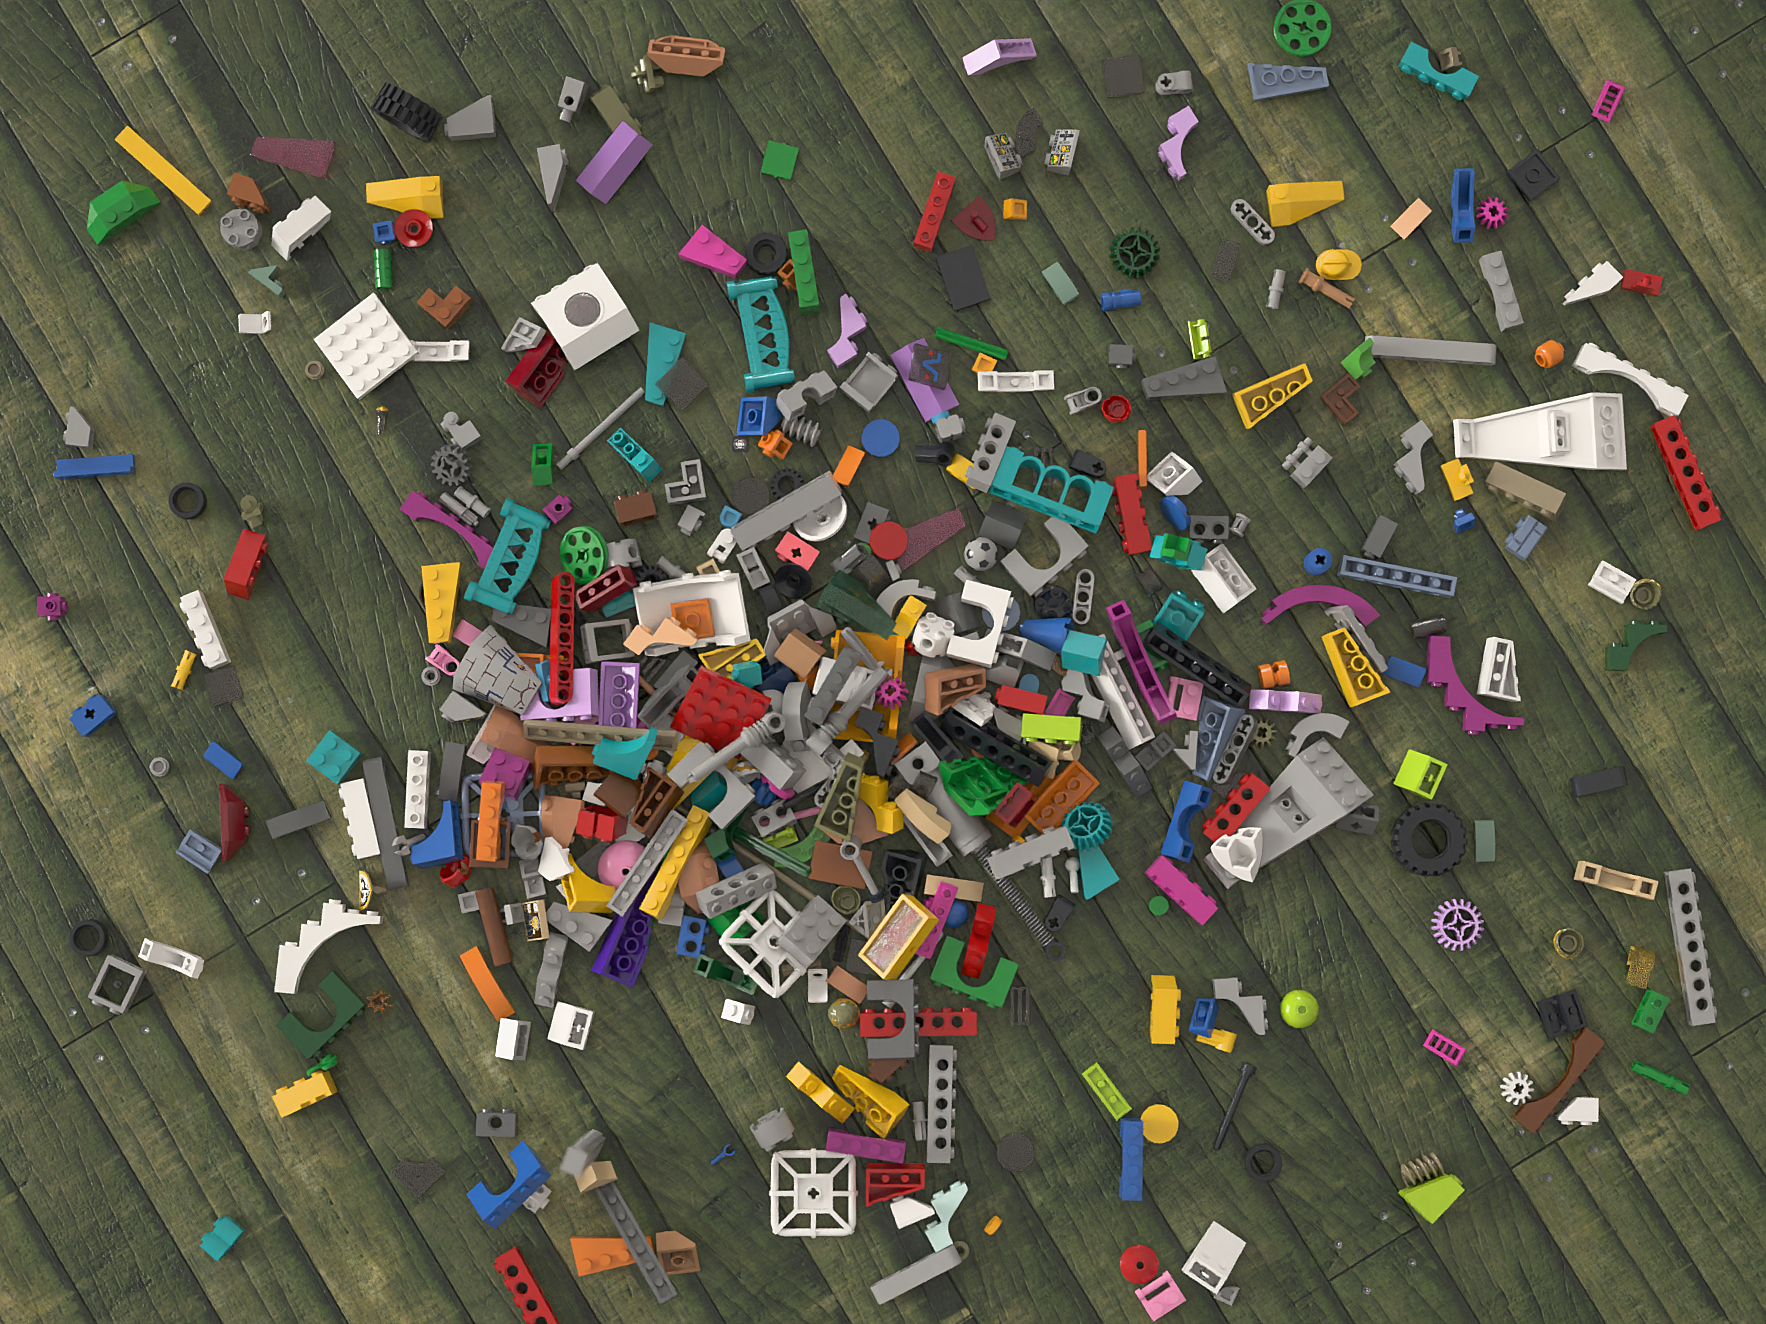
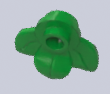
[306,1053,338,1077]

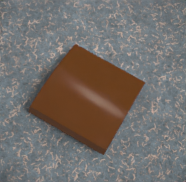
[593,771,642,819]

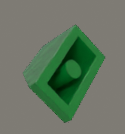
[531,443,554,486]

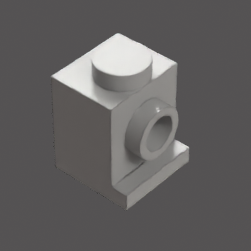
[678,505,706,536]

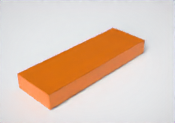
[1138,430,1147,490]

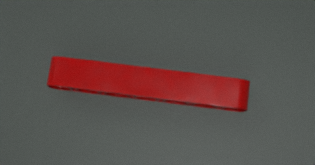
[549,572,574,706]

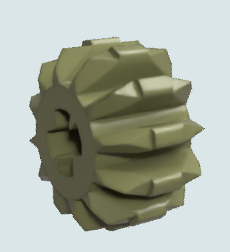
[1244,717,1278,749]

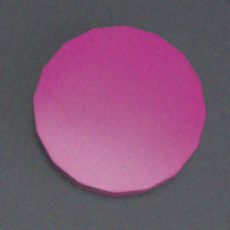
[761,774,795,800]

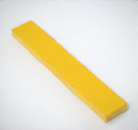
[115,126,212,216]

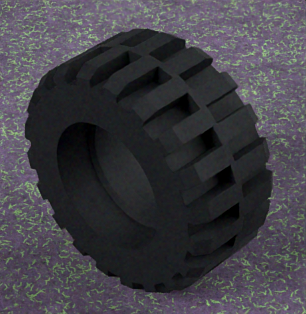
[1390,803,1468,876]

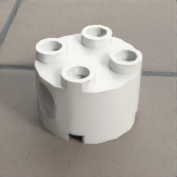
[912,613,954,658]

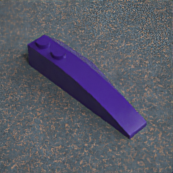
[591,871,658,988]

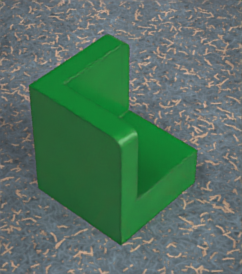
[1160,533,1192,562]

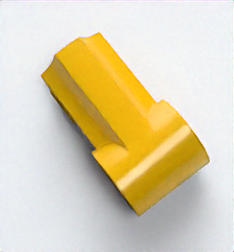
[1196,1029,1237,1053]

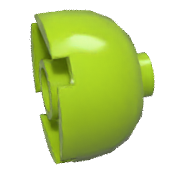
[1280,990,1319,1028]

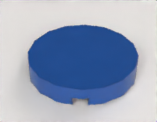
[862,419,900,458]
[1160,495,1191,530]

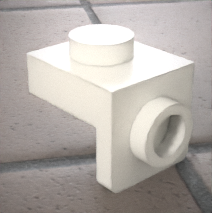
[721,999,755,1025]

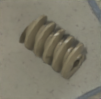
[1401,1152,1444,1189]

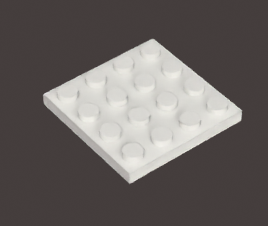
[314,293,419,400]

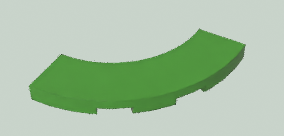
[774,814,831,867]

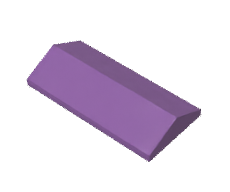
[576,121,653,204]
[890,338,959,423]
[598,661,640,728]

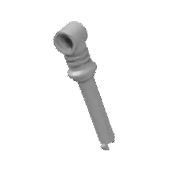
[806,661,893,755]
[686,711,785,783]

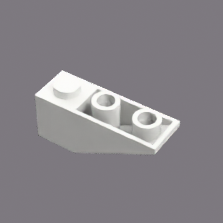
[1563,261,1623,306]

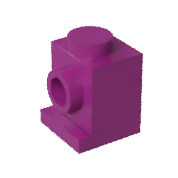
[542,495,573,525]

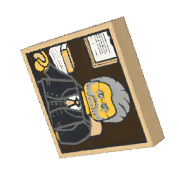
[522,900,549,941]

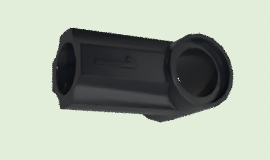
[915,442,955,467]

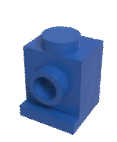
[373,221,397,245]

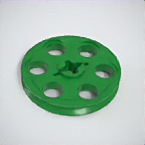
[1274,0,1331,57]
[560,526,609,584]

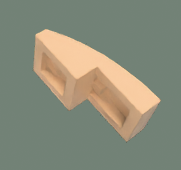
[1390,198,1432,239]

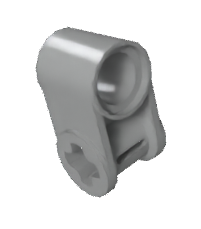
[1155,70,1193,95]
[1064,387,1102,415]

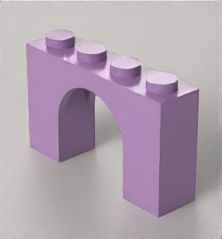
[520,668,599,722]

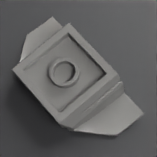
[764,600,837,665]

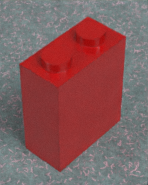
[994,685,1047,715]

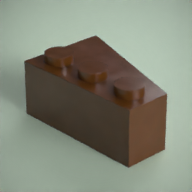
[629,766,684,839]

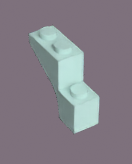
[925,1181,968,1252]

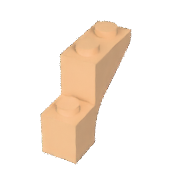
[623,617,698,655]

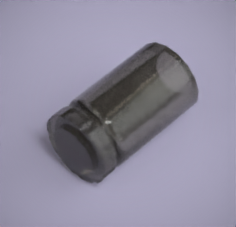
[1410,614,1447,640]

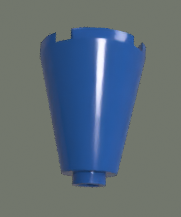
[1019,618,1074,655]

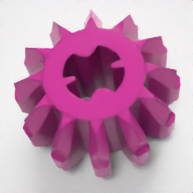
[1476,197,1509,229]
[875,676,908,709]

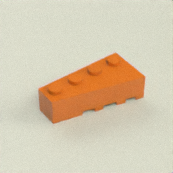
[570,1236,656,1277]

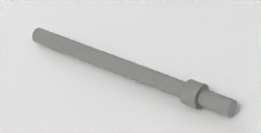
[556,387,645,470]

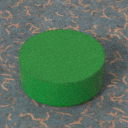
[1149,896,1169,915]

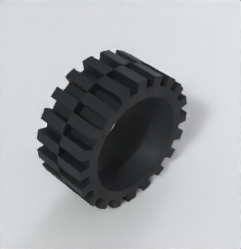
[370,82,443,143]

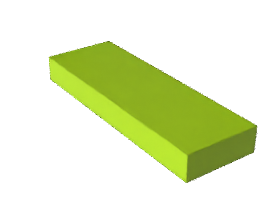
[1082,1062,1132,1121]

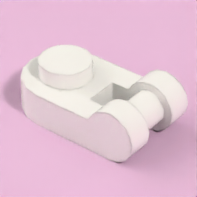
[707,529,737,564]

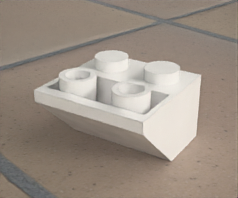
[547,1001,595,1050]

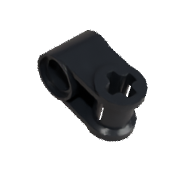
[1068,449,1106,479]
[1044,894,1075,932]

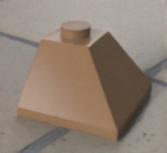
[656,1231,700,1275]

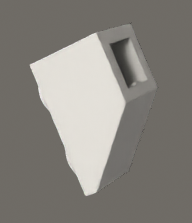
[1555,1096,1599,1125]

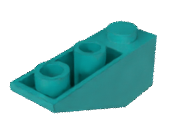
[607,427,663,483]

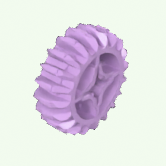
[1431,899,1484,951]

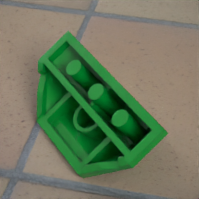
[87,181,161,246]

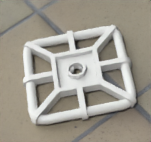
[719,890,810,998]
[769,1148,858,1238]

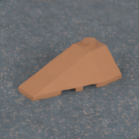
[480,705,549,764]
[541,795,585,849]

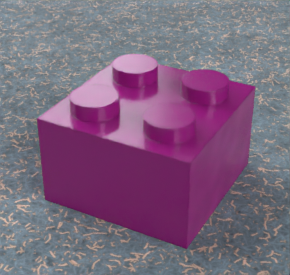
[479,747,532,801]

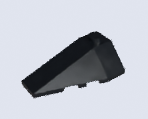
[882,849,928,914]

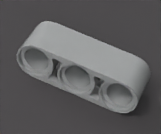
[1072,569,1094,626]

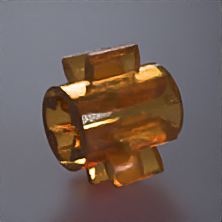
[367,990,391,1013]

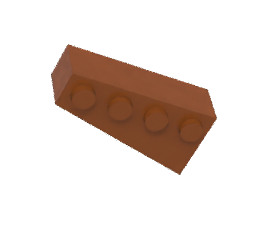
[531,746,612,789]

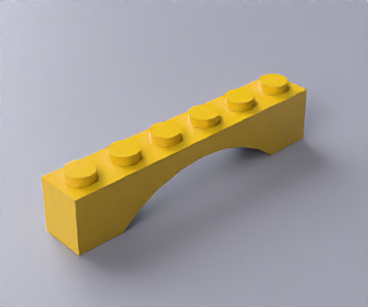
[639,805,713,921]

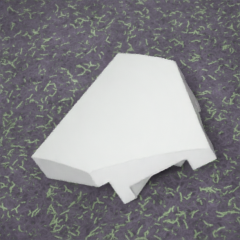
[953,692,995,726]
[538,837,574,881]

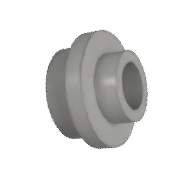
[421,667,441,686]

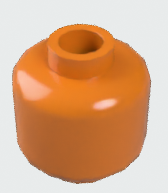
[1535,340,1564,368]

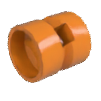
[1258,660,1290,690]

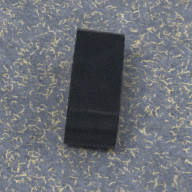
[1570,766,1628,797]

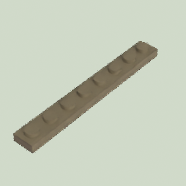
[523,719,678,751]

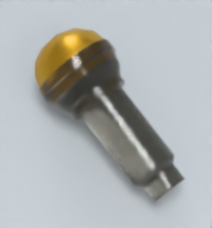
[375,405,389,435]

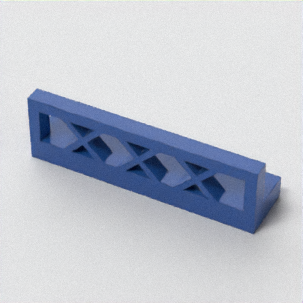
[53,454,136,480]

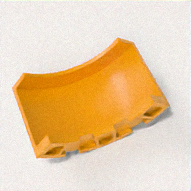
[823,630,905,742]

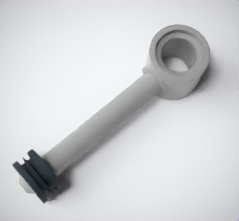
[840,835,885,903]

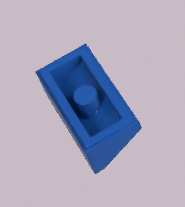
[1382,656,1427,688]
[203,741,245,780]
[1189,998,1219,1038]

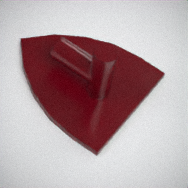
[951,195,996,241]

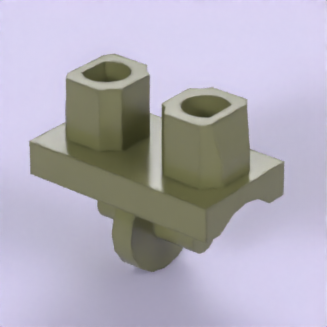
[631,55,664,94]
[240,495,264,528]

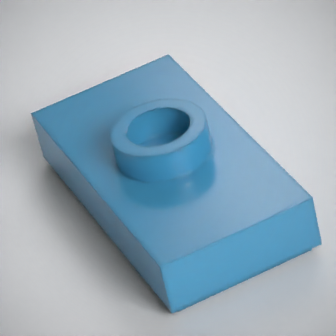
[535,659,559,702]

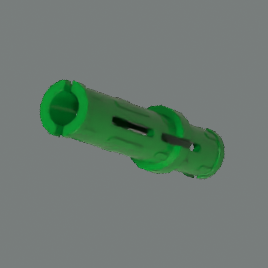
[1631,1060,1690,1095]

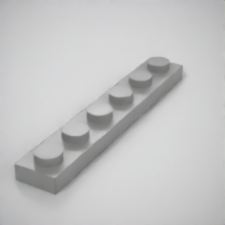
[606,809,689,917]

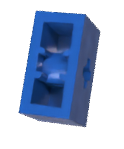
[69,694,117,737]

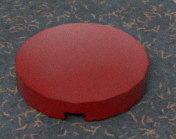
[869,522,908,560]

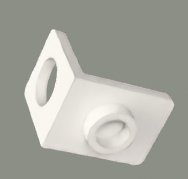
[238,311,271,334]
[808,969,828,1003]

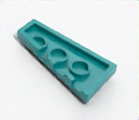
[645,323,686,407]

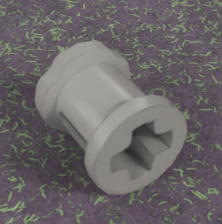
[1229,513,1252,538]

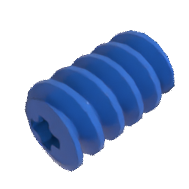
[1303,548,1332,576]

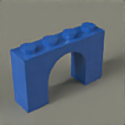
[1119,1118,1143,1201]
[466,1141,552,1230]

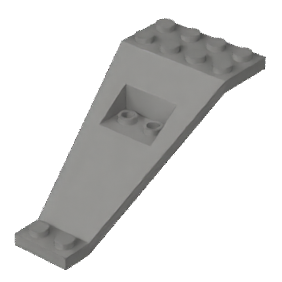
[1203,737,1373,889]

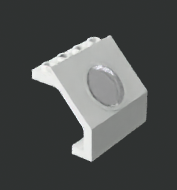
[531,263,639,370]

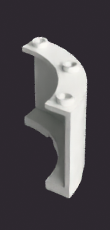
[633,570,751,656]

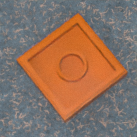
[670,598,715,638]

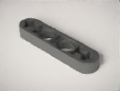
[1213,715,1258,785]

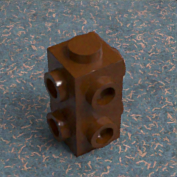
[868,1060,909,1083]

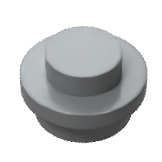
[150,757,170,777]

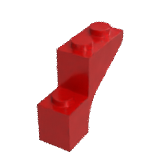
[961,903,997,979]

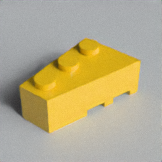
[1150,975,1181,1044]
[272,1069,338,1118]

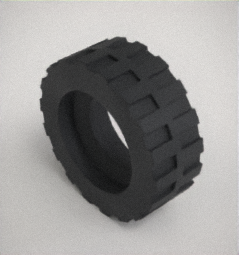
[745,232,788,276]

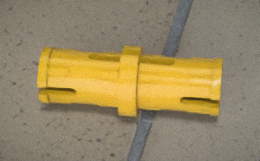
[171,650,197,690]

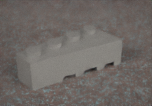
[987,826,1075,879]

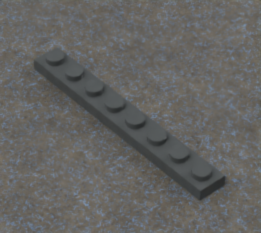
[594,1181,678,1306]

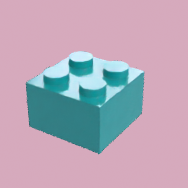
[306,730,363,785]

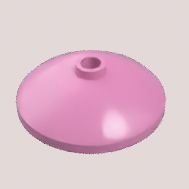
[598,840,656,891]

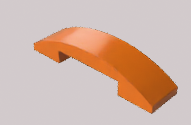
[460,946,515,1022]

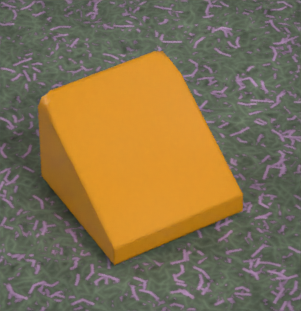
[1003,198,1027,220]

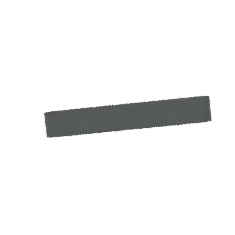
[363,756,409,890]

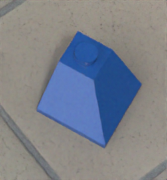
[737,397,782,436]

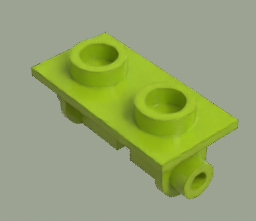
[1188,319,1212,359]
[757,825,798,855]

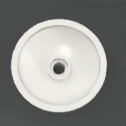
[793,495,847,541]

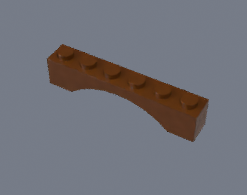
[1511,1027,1605,1134]

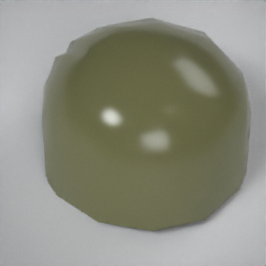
[831,886,861,915]

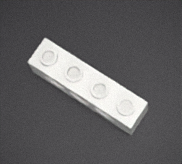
[405,750,431,829]

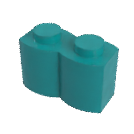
[200,1215,246,1261]

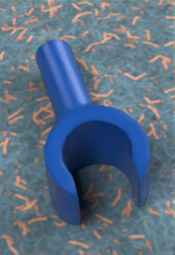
[710,1144,735,1165]

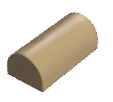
[1043,739,1081,761]

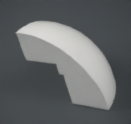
[1211,827,1263,882]

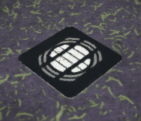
[732,436,748,452]

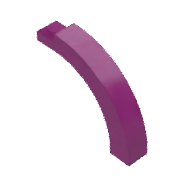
[1260,585,1380,627]

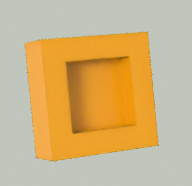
[972,353,997,373]

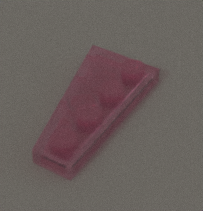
[250,137,335,178]
[897,508,966,571]

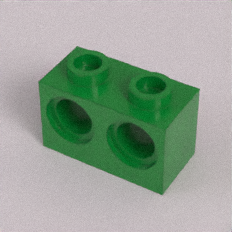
[1631,990,1670,1034]

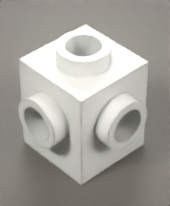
[523,1184,552,1213]

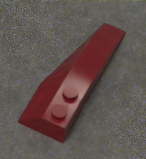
[505,295,595,409]

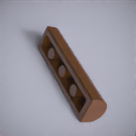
[475,887,513,966]

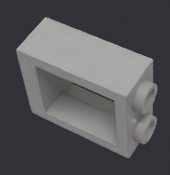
[580,618,635,664]
[88,954,147,1015]

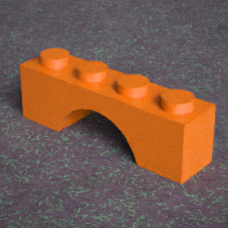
[476,780,505,862]

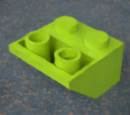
[1393,749,1448,800]

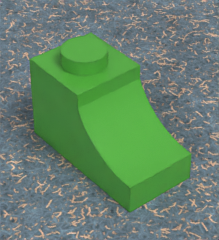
[1341,338,1376,380]

